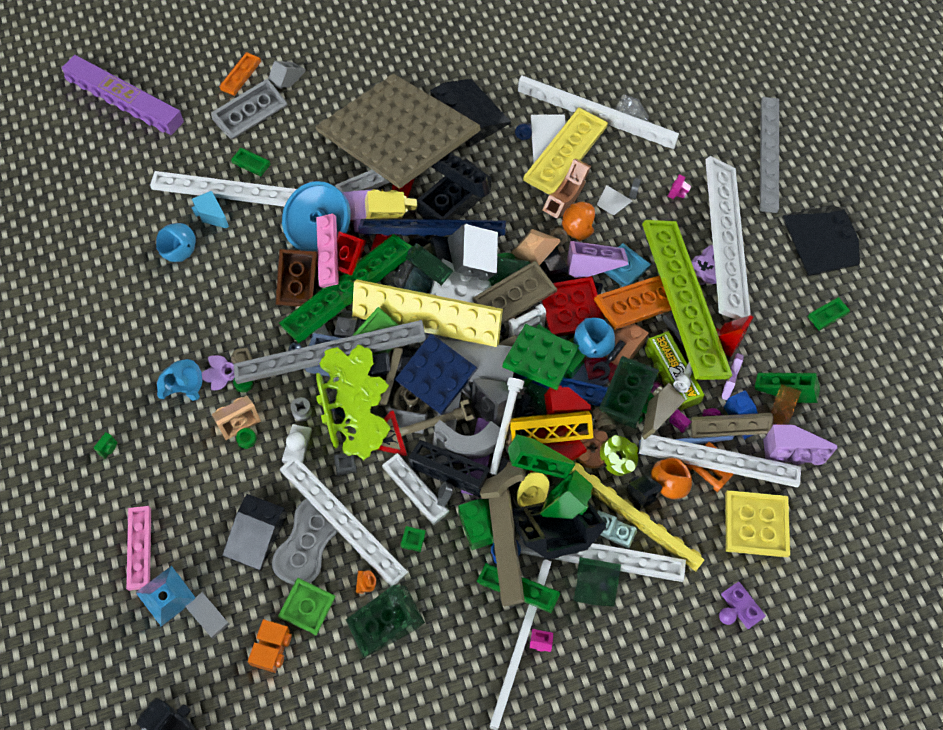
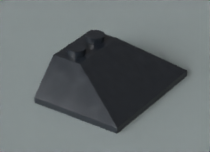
[782,205,860,276]
[512,501,606,559]

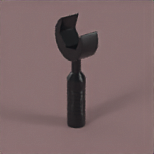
[592,340,626,381]

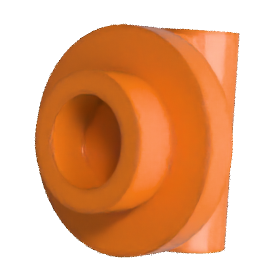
[356,570,376,594]

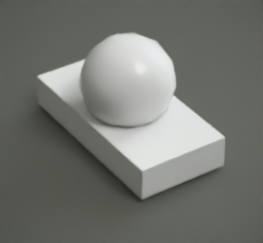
[282,424,312,463]

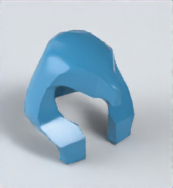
[157,359,203,401]

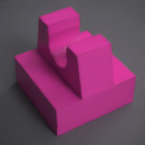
[667,174,691,200]

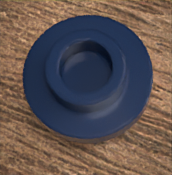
[515,123,532,140]

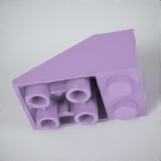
[763,425,837,465]

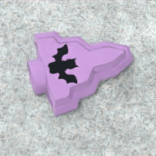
[691,245,716,285]

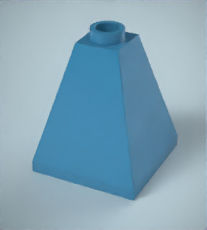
[136,566,196,626]

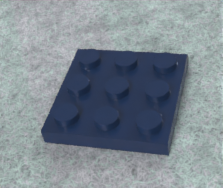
[395,334,478,415]

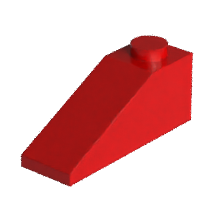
[716,315,753,357]

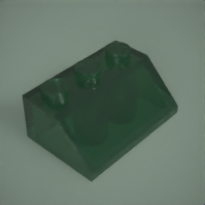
[599,356,659,429]

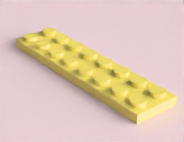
[352,279,503,347]

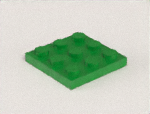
[502,324,579,390]

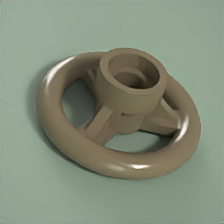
[393,385,430,414]

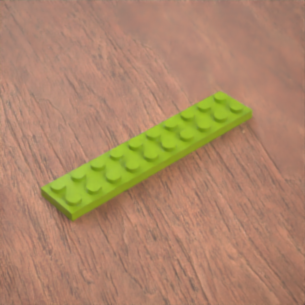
[642,220,733,380]

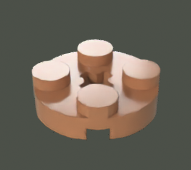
[576,429,609,469]

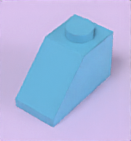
[191,191,229,228]

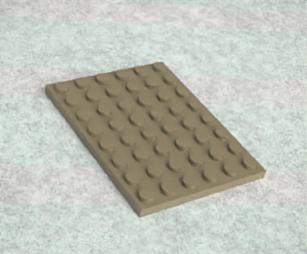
[315,74,481,189]

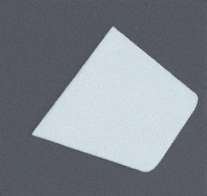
[597,185,632,215]

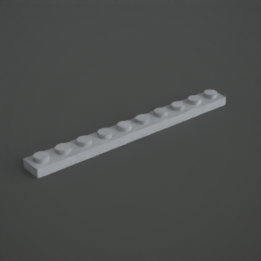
[234,320,426,384]

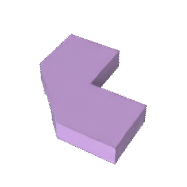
[721,353,744,400]

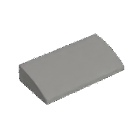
[211,79,288,140]
[441,339,515,384]

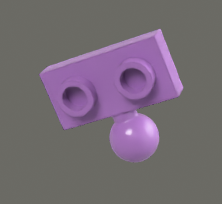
[719,582,766,629]

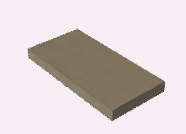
[473,261,557,325]

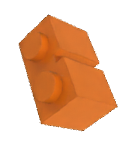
[247,619,292,673]

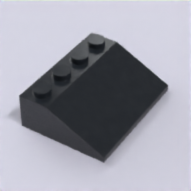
[430,79,511,147]

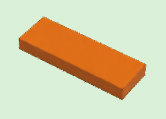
[219,52,261,96]

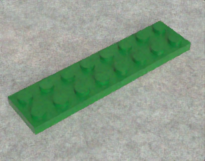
[279,234,415,343]

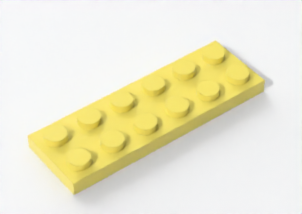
[523,107,608,194]

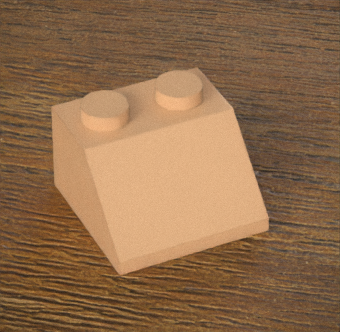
[212,396,261,440]

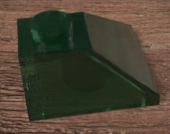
[573,557,621,607]

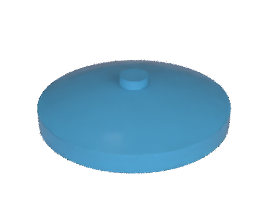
[282,181,351,252]

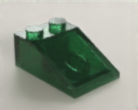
[345,584,425,657]

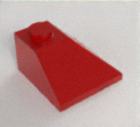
[337,231,366,276]

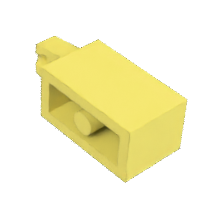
[365,190,417,219]

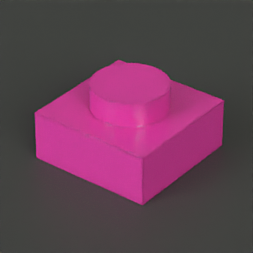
[529,629,553,652]

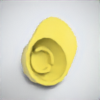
[516,472,549,507]

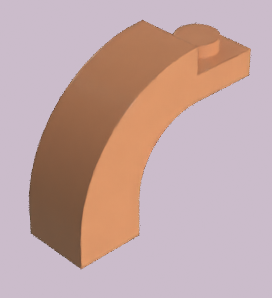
[542,158,591,219]

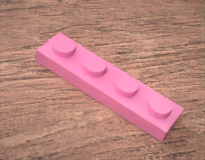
[316,213,339,288]
[126,506,151,591]

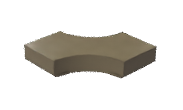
[480,462,527,499]

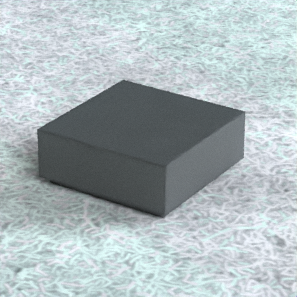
[334,453,357,476]

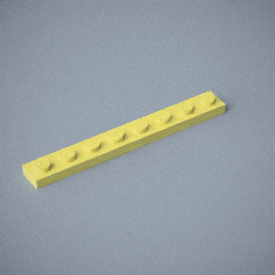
[569,462,704,572]

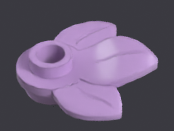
[202,356,235,390]

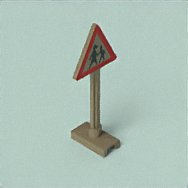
[377,399,476,456]

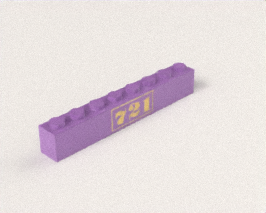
[62,55,184,135]

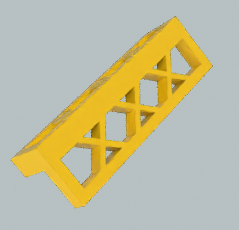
[509,411,593,443]

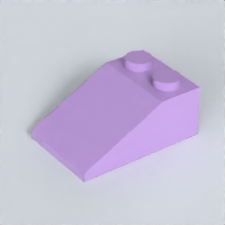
[567,241,628,278]

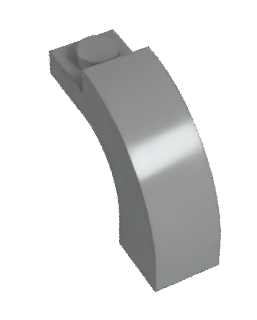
[434,420,500,459]

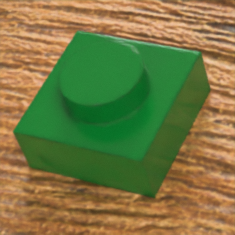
[93,432,118,459]
[401,526,426,552]

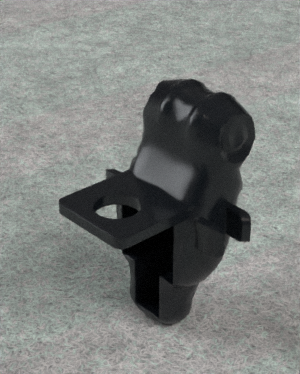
[136,697,195,730]

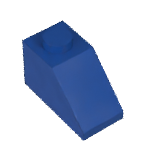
[723,391,758,440]

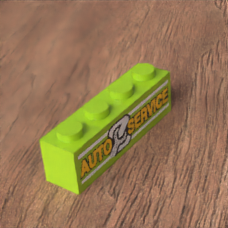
[645,331,704,411]

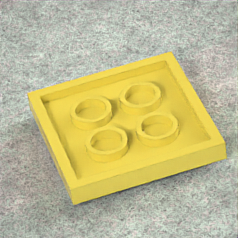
[725,490,790,558]

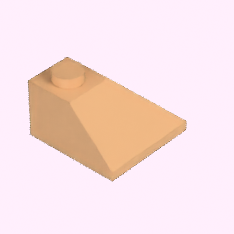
[511,229,561,265]

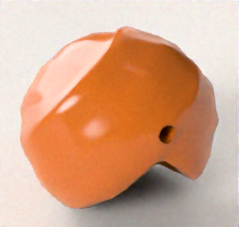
[562,202,595,242]
[651,458,692,500]

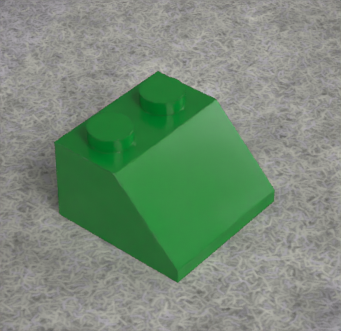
[540,470,593,519]
[458,499,494,550]

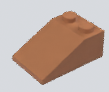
[585,322,649,368]

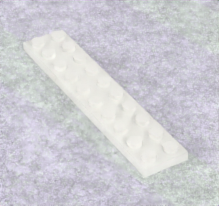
[705,156,751,320]

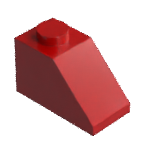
[544,385,591,415]

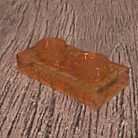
[770,384,801,425]

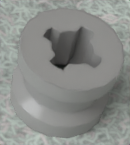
[291,397,312,421]

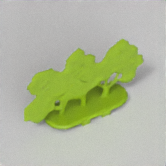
[316,345,390,460]

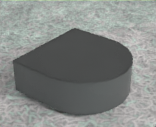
[629,178,642,200]
[437,481,453,507]

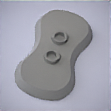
[272,499,338,585]

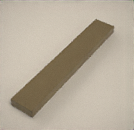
[489,488,525,607]

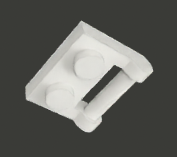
[508,304,546,338]

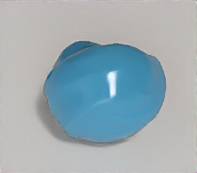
[156,223,196,262]
[573,317,615,358]

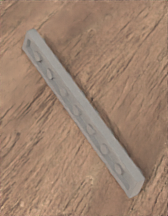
[760,97,779,213]

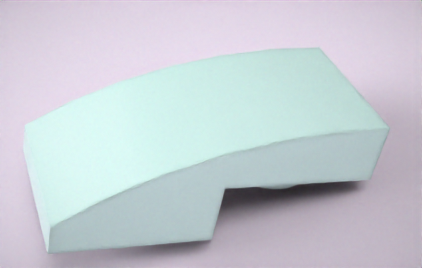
[597,510,637,549]

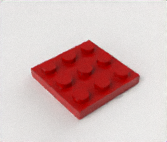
[541,277,605,337]

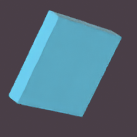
[604,243,651,287]

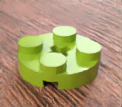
[600,435,638,476]

